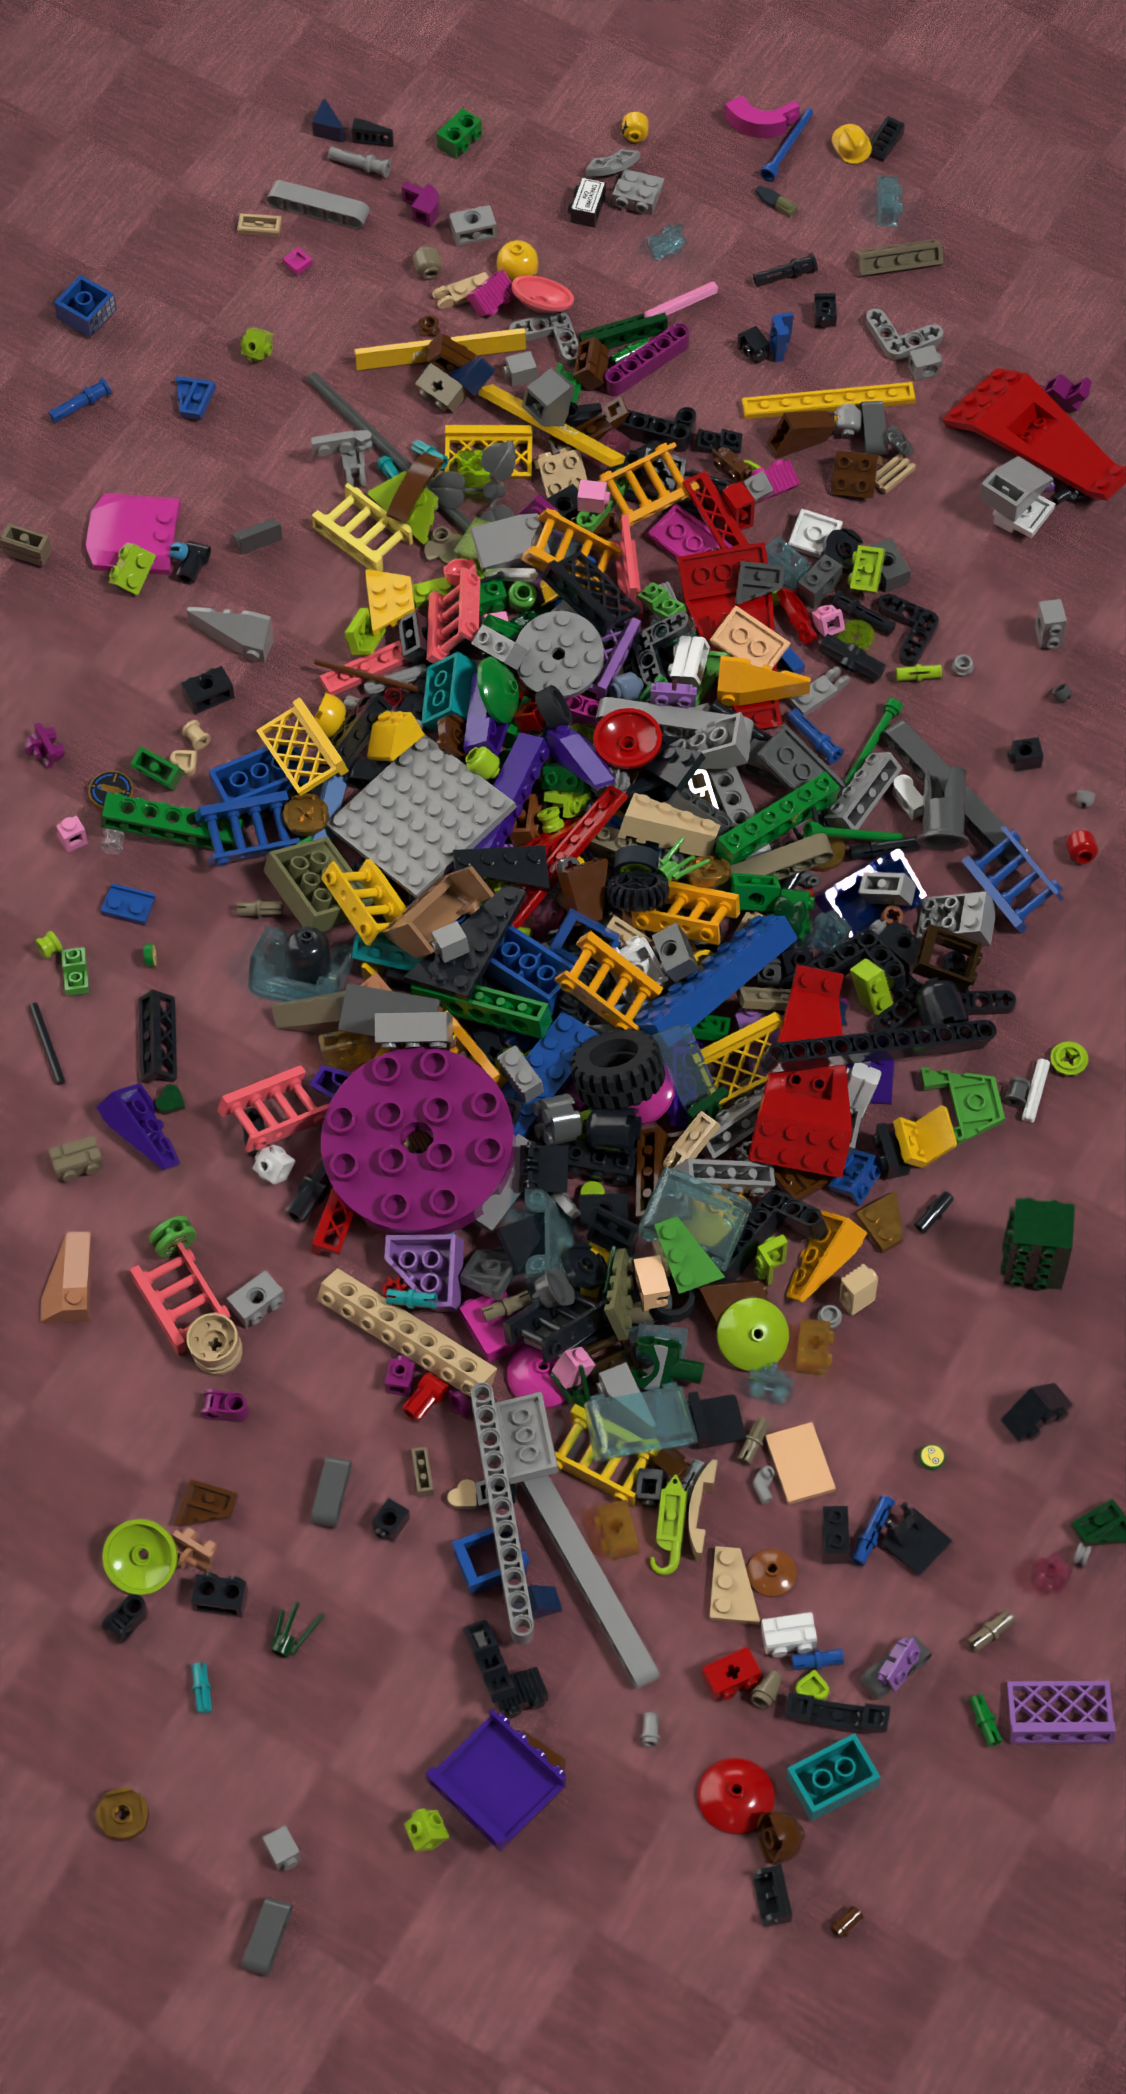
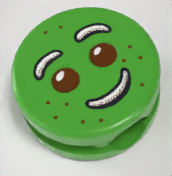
[149,1216,197,1258]

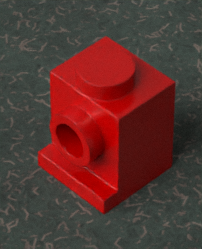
[512,702,546,734]

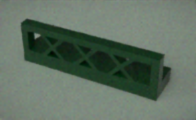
[579,312,668,349]

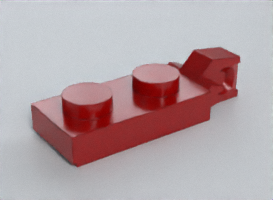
[776,588,818,645]

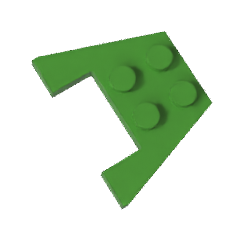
[920,1067,1005,1145]

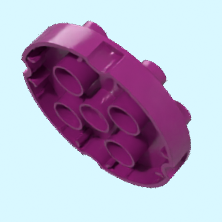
[321,1047,516,1235]

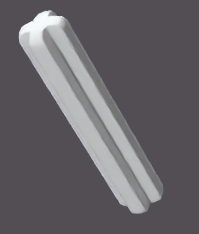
[484,568,538,582]
[1022,1058,1050,1123]

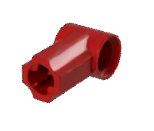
[402,1372,450,1423]

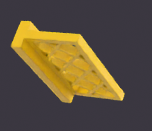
[445,425,532,479]
[256,698,348,796]
[691,1012,783,1105]

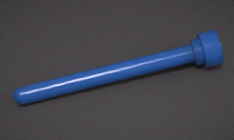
[760,108,813,182]

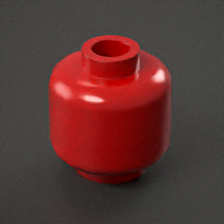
[1066,830,1098,864]

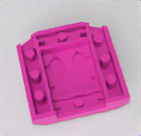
[85,493,182,575]

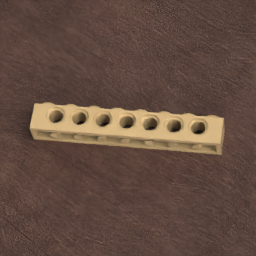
[317,1268,497,1399]

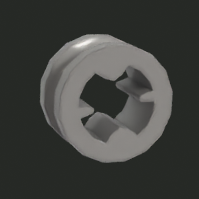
[1073,1543,1092,1568]

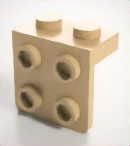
[534,447,587,498]

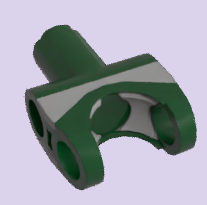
[630,1336,705,1393]

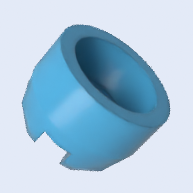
[169,542,188,561]

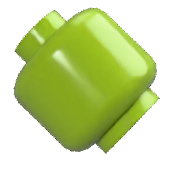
[465,747,500,780]

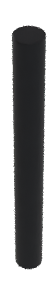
[29,1002,66,1085]

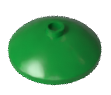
[477,657,519,724]

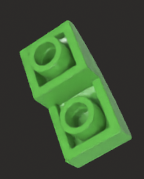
[637,582,686,620]
[61,947,90,996]

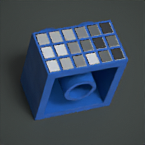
[54,275,117,338]

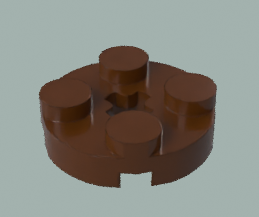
[437,714,467,760]

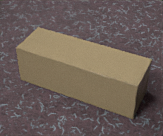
[411,1447,434,1498]

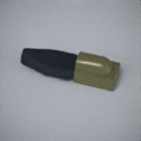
[755,186,798,218]

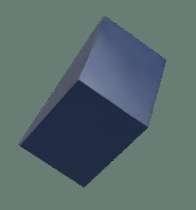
[312,99,345,143]
[449,357,495,396]
[512,1585,563,1620]

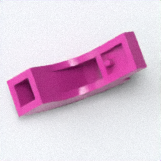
[725,95,800,138]

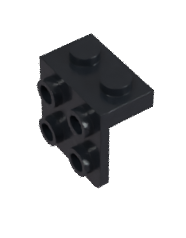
[684,1391,746,1449]

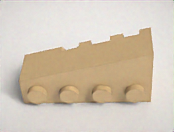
[617,793,721,857]

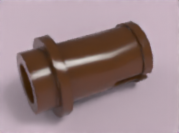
[830,1905,864,1939]

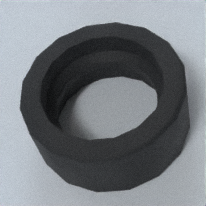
[535,685,572,729]
[651,1274,695,1323]

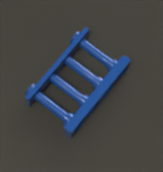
[195,791,300,867]
[961,826,1064,933]

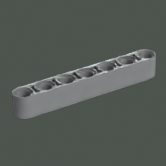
[595,697,754,742]

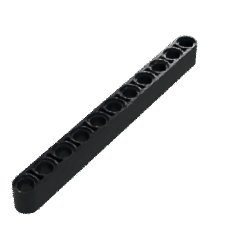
[760,1020,997,1073]

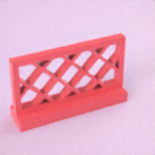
[613,515,643,618]

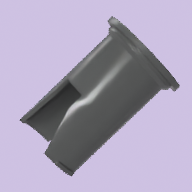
[916,766,970,851]

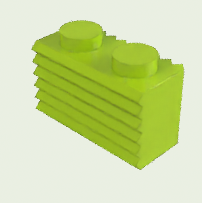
[850,959,893,1015]

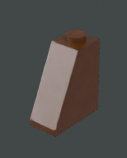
[767,411,836,458]
[557,858,608,929]
[694,1279,770,1330]

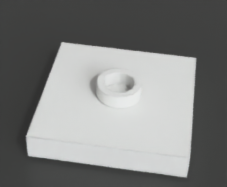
[787,508,843,559]

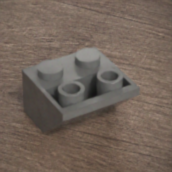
[522,368,575,427]

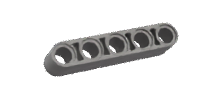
[267,180,370,230]

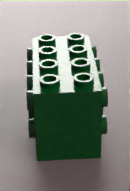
[1000,1197,1075,1290]

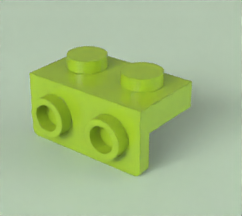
[109,543,156,595]
[345,608,386,656]
[754,1234,788,1286]

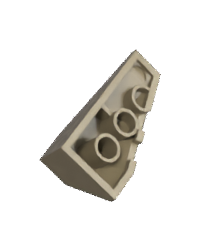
[271,990,360,1037]

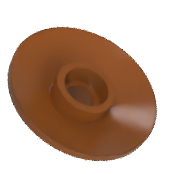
[747,1549,797,1597]

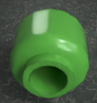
[507,580,537,612]

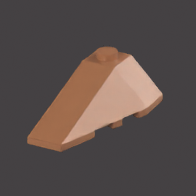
[41,1231,91,1323]

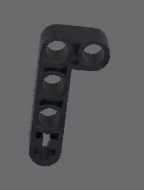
[611,407,696,452]

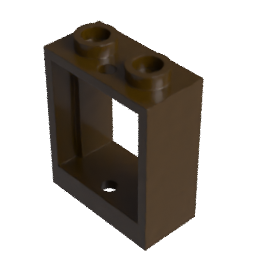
[912,924,983,992]

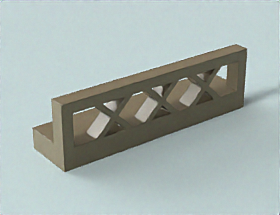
[854,239,944,276]

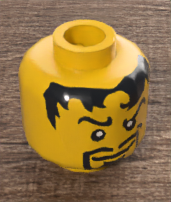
[622,112,649,143]

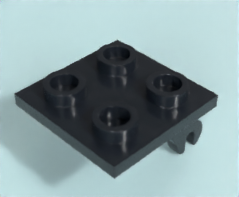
[881,1502,952,1577]

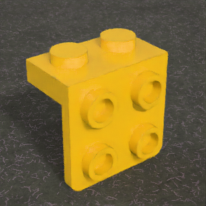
[893,1105,957,1168]

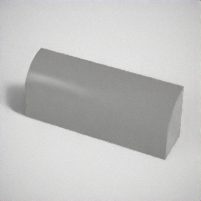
[473,1134,529,1232]

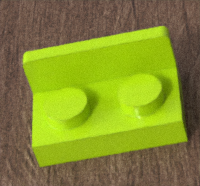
[848,545,886,594]
[544,790,592,818]

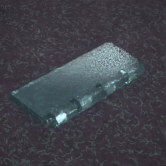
[652,1024,721,1114]

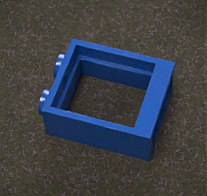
[548,908,622,967]
[452,1527,530,1595]

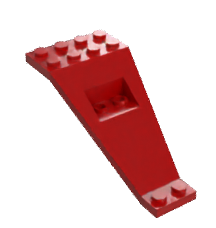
[942,368,1126,501]
[677,542,782,729]
[748,964,853,1178]

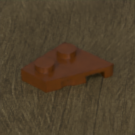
[773,1165,831,1201]
[175,1479,239,1527]

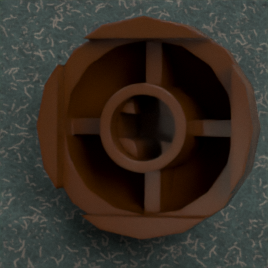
[757,1811,804,1865]

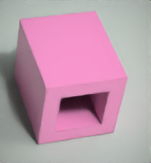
[577,480,611,514]
[552,1347,596,1389]

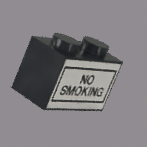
[568,177,606,228]

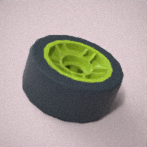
[614,845,659,874]

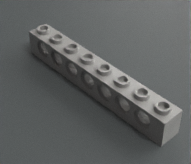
[689,703,771,862]

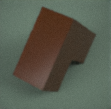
[653,1448,690,1480]

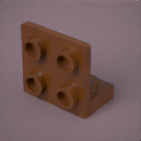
[831,450,885,499]

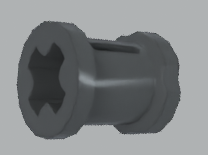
[1004,1076,1031,1108]

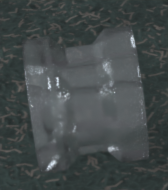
[100,828,125,855]

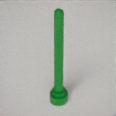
[844,698,903,786]
[803,821,904,841]

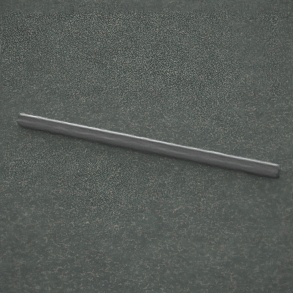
[307,372,476,539]

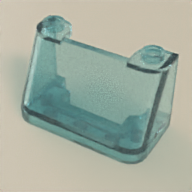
[248,926,354,1002]
[638,1167,752,1272]
[525,1188,574,1302]
[584,1382,698,1463]

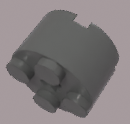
[532,1093,581,1146]

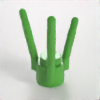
[656,837,710,883]

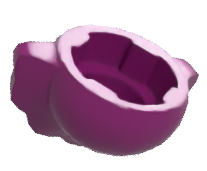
[448,1389,472,1418]

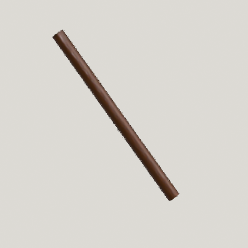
[314,658,419,693]

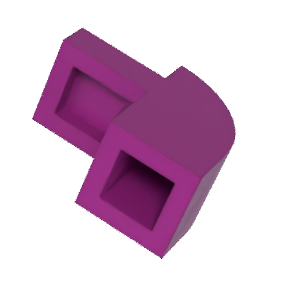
[401,181,439,228]
[1043,373,1092,412]

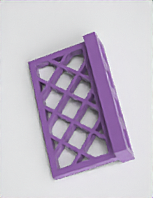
[587,613,641,699]
[1007,1681,1116,1744]

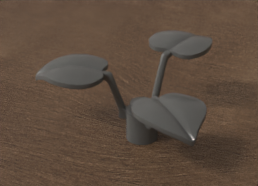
[431,441,515,525]

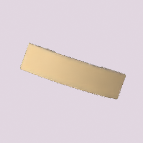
[688,1460,717,1562]

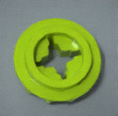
[1050,1041,1088,1077]

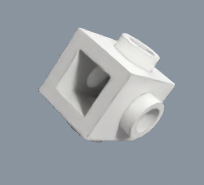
[252,1145,296,1184]

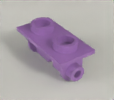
[650,682,697,708]
[877,1637,921,1693]

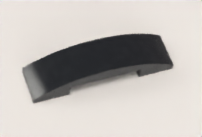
[785,1692,891,1733]

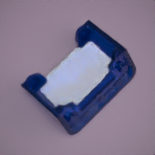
[814,848,927,940]

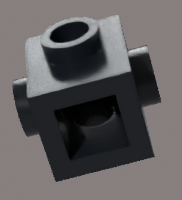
[777,939,813,975]

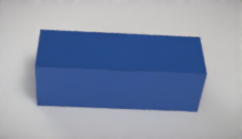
[778,646,805,674]

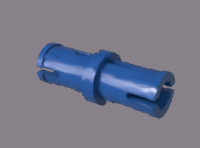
[791,1648,844,1671]

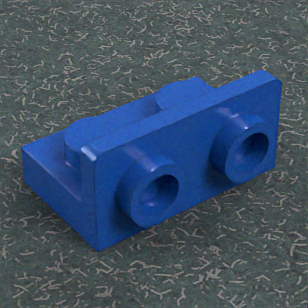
[769,312,794,363]
[829,1150,882,1206]

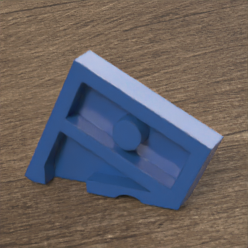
[176,376,216,420]

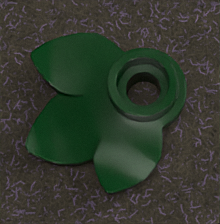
[765,895,807,937]

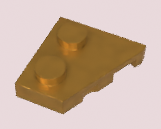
[856,1191,903,1254]

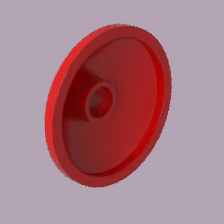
[593,708,662,769]
[697,1758,775,1835]

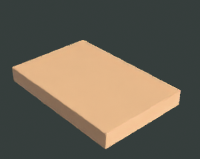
[709,606,791,670]
[765,1422,836,1505]

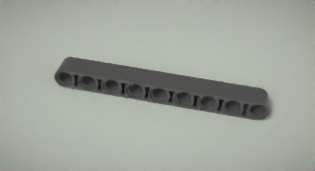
[882,719,1030,869]

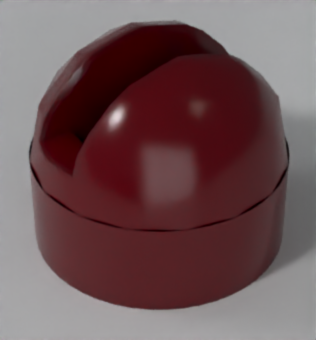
[384,686,402,706]

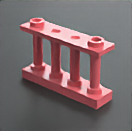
[426,567,480,664]
[217,1065,329,1153]
[130,1242,231,1356]

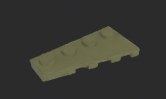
[604,1248,634,1340]

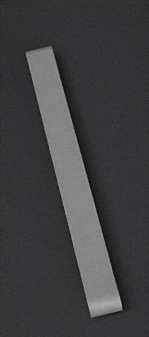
[471,1382,534,1645]
[520,1475,660,1689]

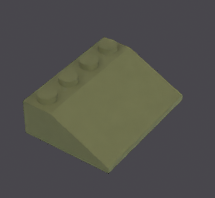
[264,836,374,932]

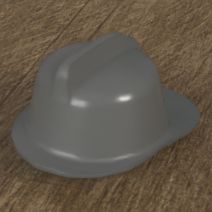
[532,1269,575,1308]

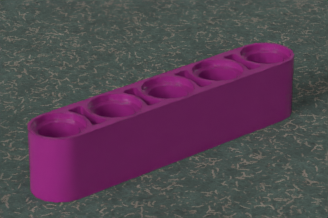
[605,323,689,396]

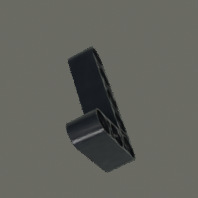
[779,929,906,991]
[711,1190,827,1283]

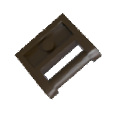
[580,1333,640,1388]

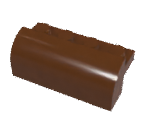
[636,1126,692,1228]

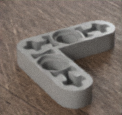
[866,308,943,361]
[509,312,579,366]

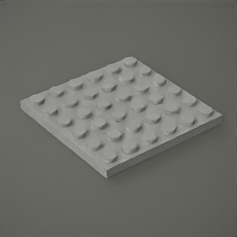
[326,735,517,899]

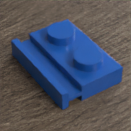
[101,883,156,926]

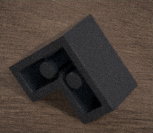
[1000,1382,1073,1442]

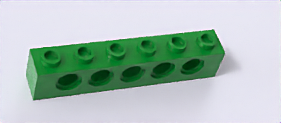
[715,771,840,866]
[100,793,243,852]
[411,985,552,1039]

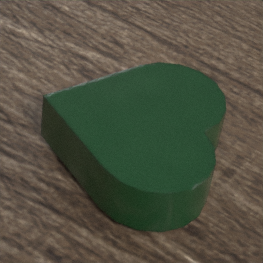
[156,1084,186,1114]

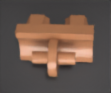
[172,1527,217,1572]

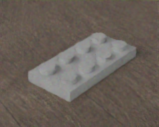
[495,1391,559,1484]

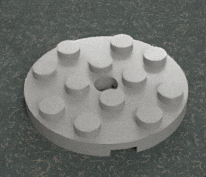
[516,611,604,699]

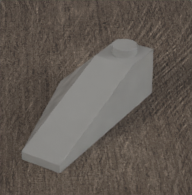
[187,607,274,663]

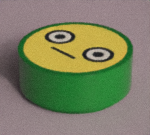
[143,943,157,967]
[920,1444,945,1471]

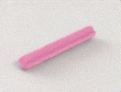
[644,281,718,318]

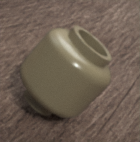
[413,246,442,279]

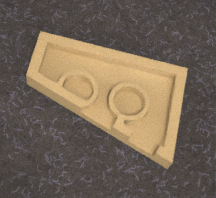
[709,1546,760,1625]

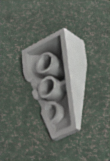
[670,712,751,769]

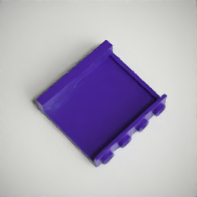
[425,1709,566,1852]

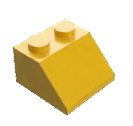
[367,711,425,761]

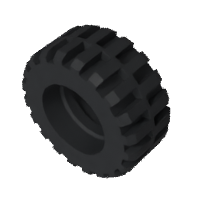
[570,1029,666,1110]

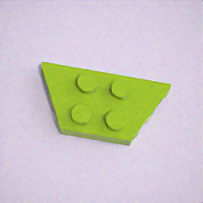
[367,471,439,545]

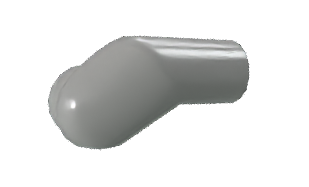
[753,1466,775,1504]

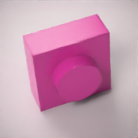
[283,247,313,276]

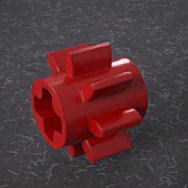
[381,1277,410,1306]

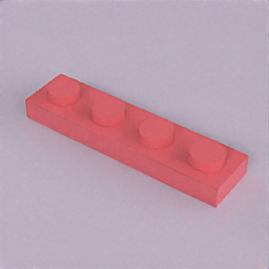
[320,640,410,696]

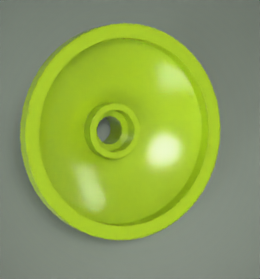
[717,1298,789,1372]
[102,1519,178,1595]

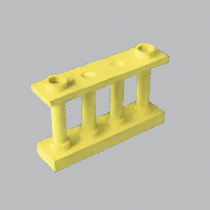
[312,483,413,571]

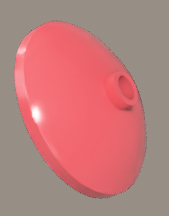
[512,275,574,314]

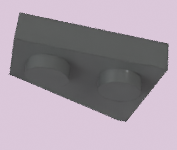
[735,561,785,604]

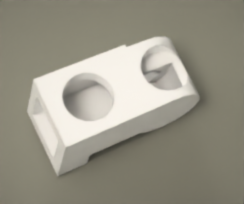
[892,775,924,820]

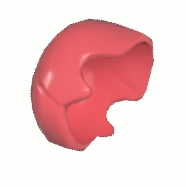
[443,559,477,587]

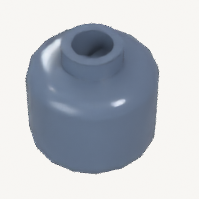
[609,672,644,701]

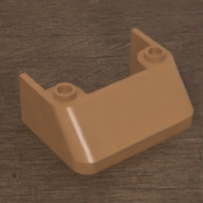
[383,866,494,959]

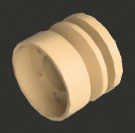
[187,1313,243,1376]

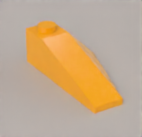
[717,656,811,706]
[786,1210,867,1303]

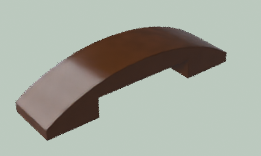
[547,396,629,455]
[386,452,444,524]

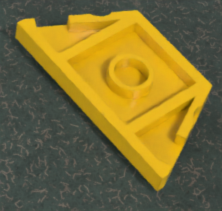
[365,569,415,636]

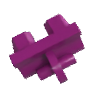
[24,722,65,769]

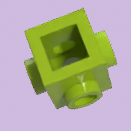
[240,327,274,362]
[404,1808,450,1852]

